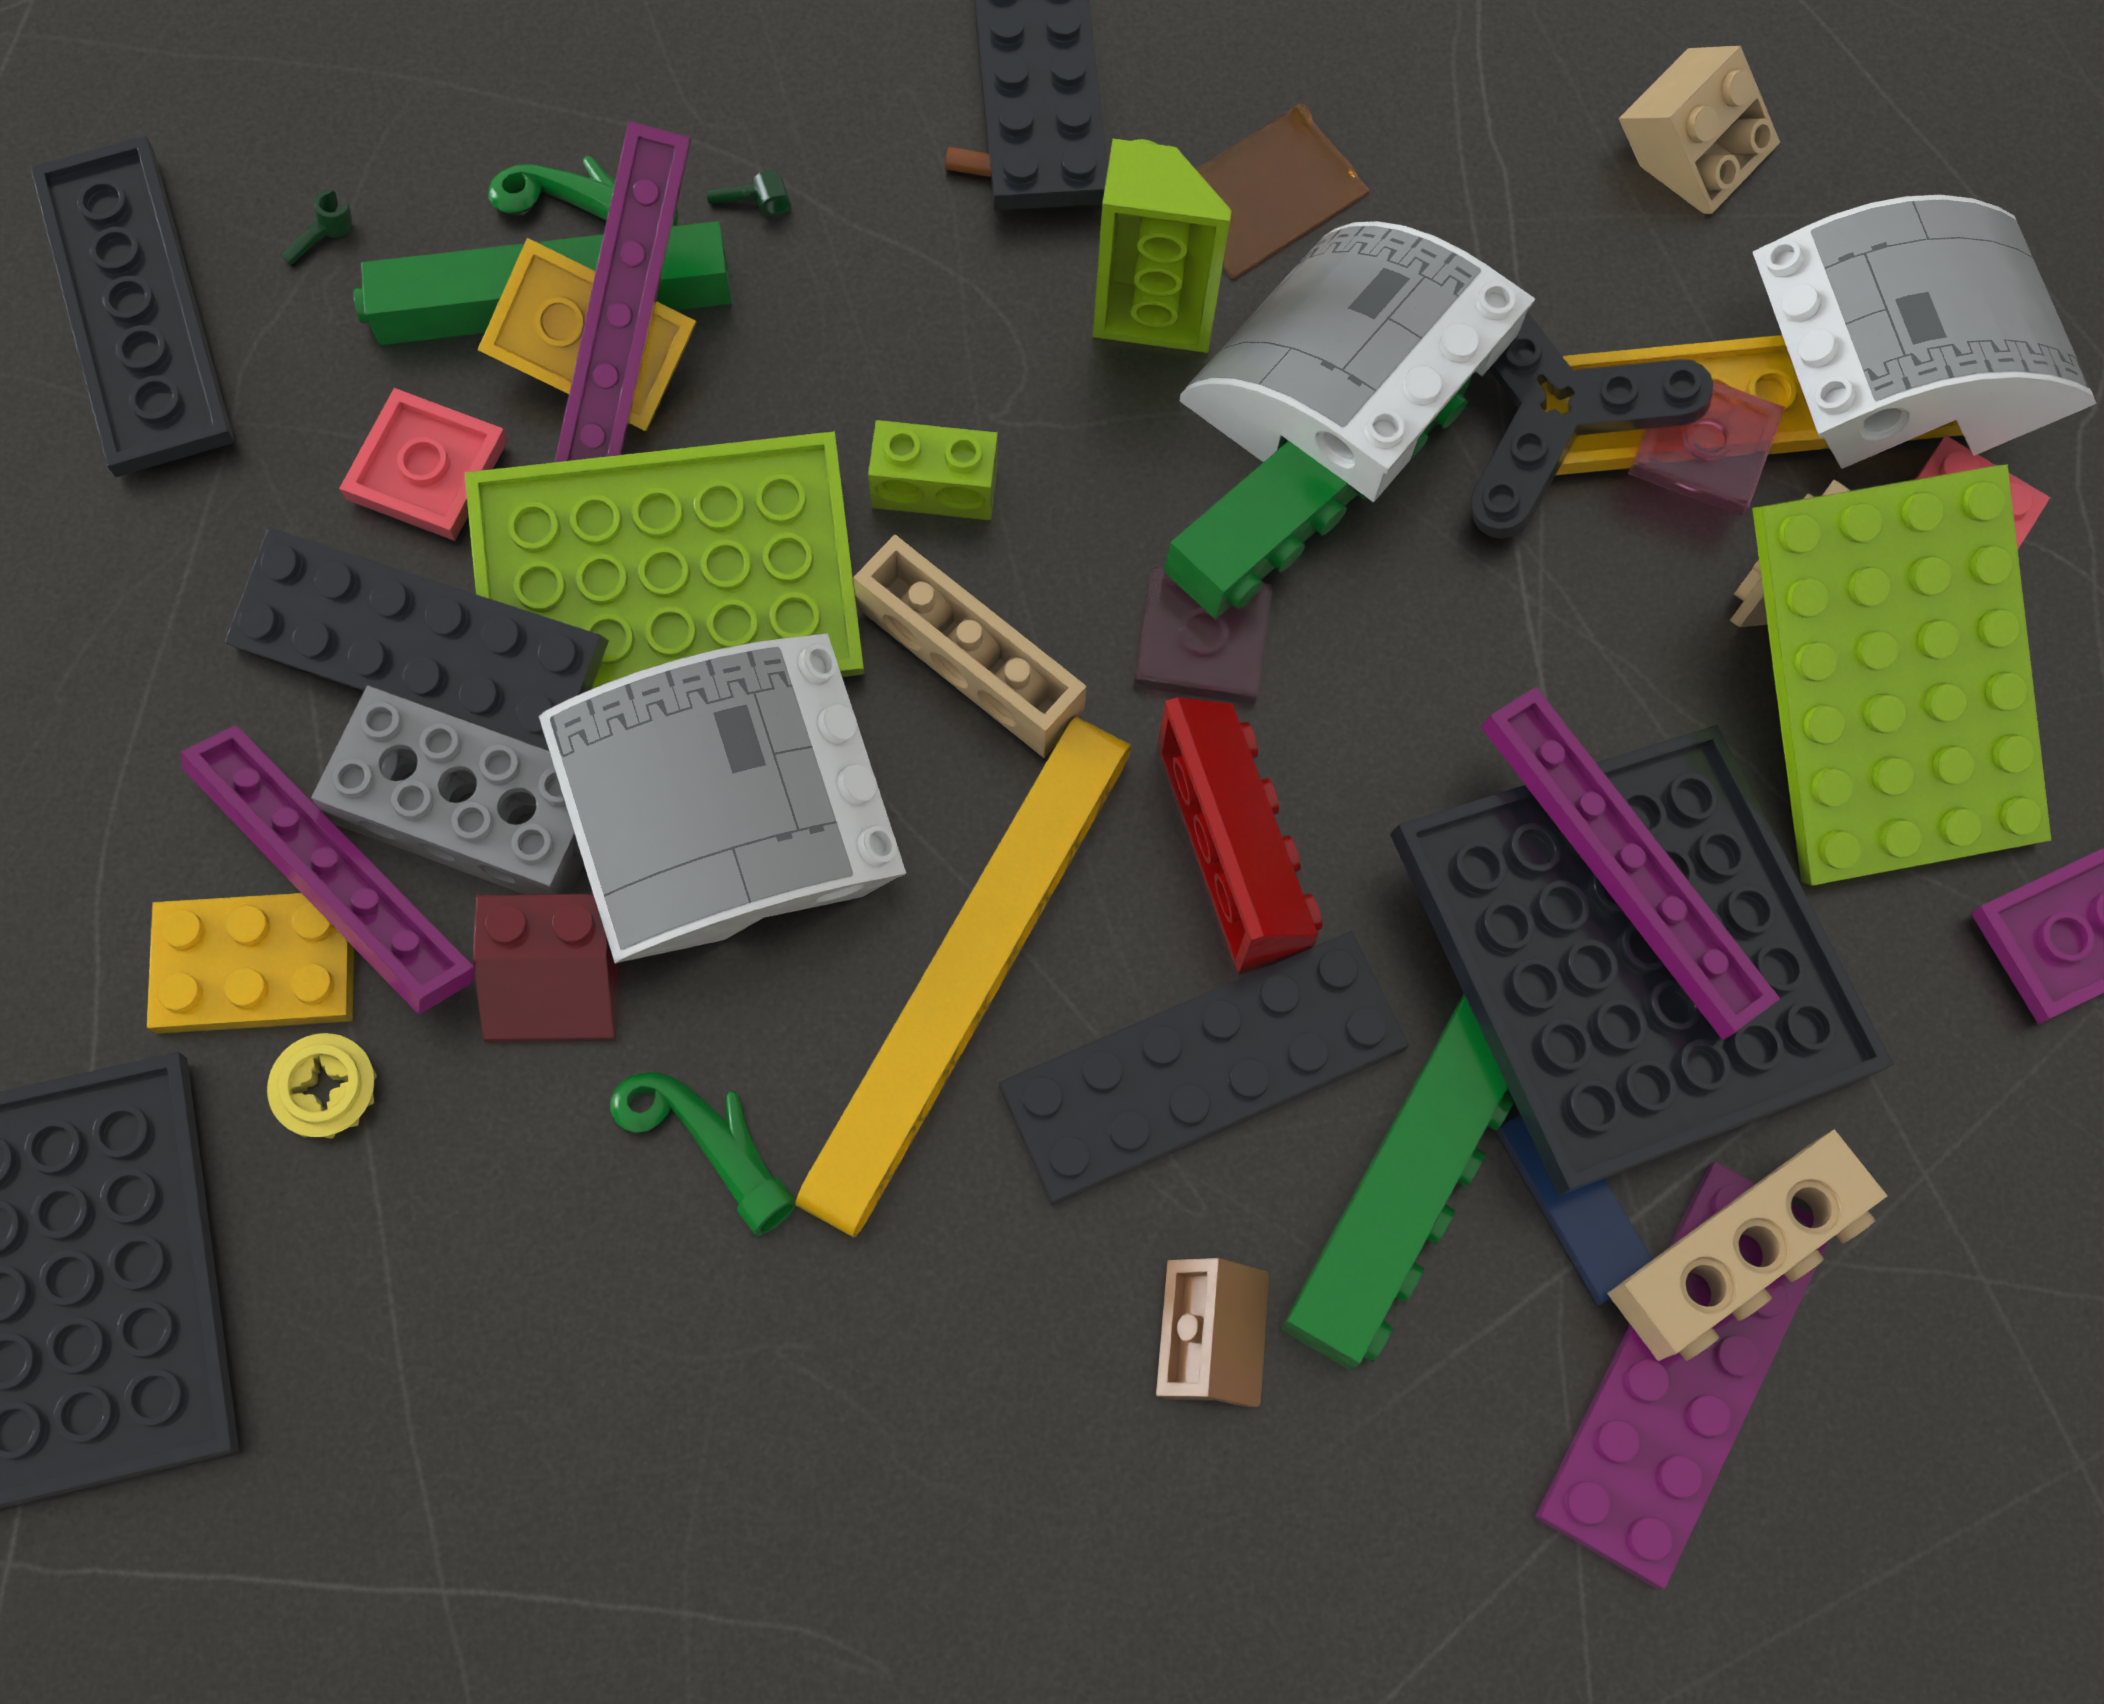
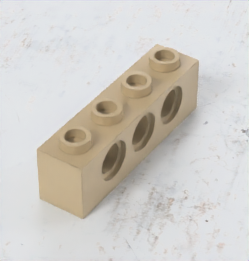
[853,534,1087,758]
[1607,1129,1887,1361]

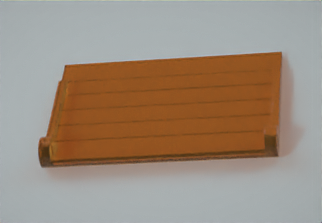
[1196,102,1369,280]

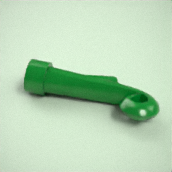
[488,156,678,226]
[610,1071,796,1236]

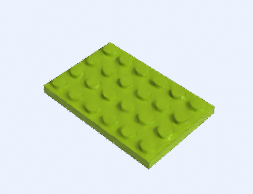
[464,431,864,690]
[1752,464,2051,886]

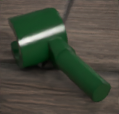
[707,170,791,217]
[280,190,352,266]

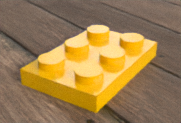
[478,238,697,431]
[147,893,354,1034]

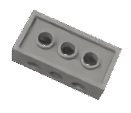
[311,685,584,895]

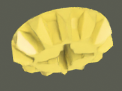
[267,1033,377,1139]

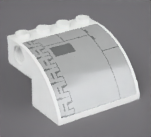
[1753,195,2096,469]
[1180,221,1535,502]
[539,633,906,963]

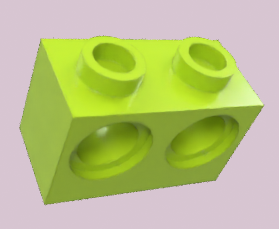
[868,420,998,520]

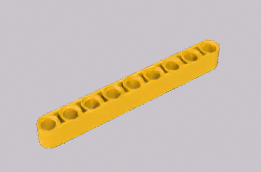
[795,717,1132,1237]

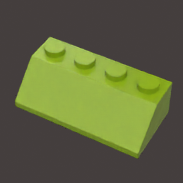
[1093,138,1232,353]

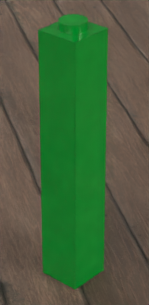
[353,221,732,346]

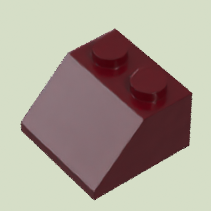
[473,894,619,1042]

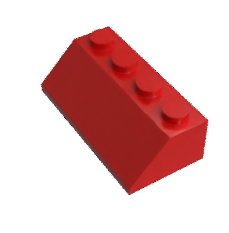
[1157,697,1322,975]

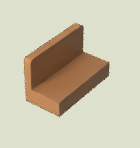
[1156,1258,1270,1407]

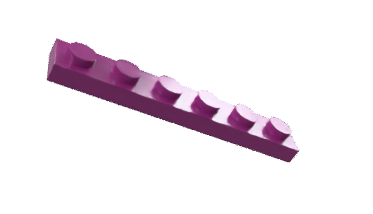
[555,121,692,462]
[1480,687,1780,1040]
[180,725,474,1015]

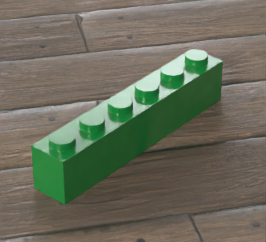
[1164,374,1473,620]
[1280,994,1514,1370]

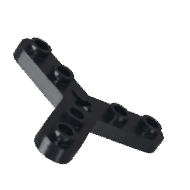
[1471,311,1713,539]

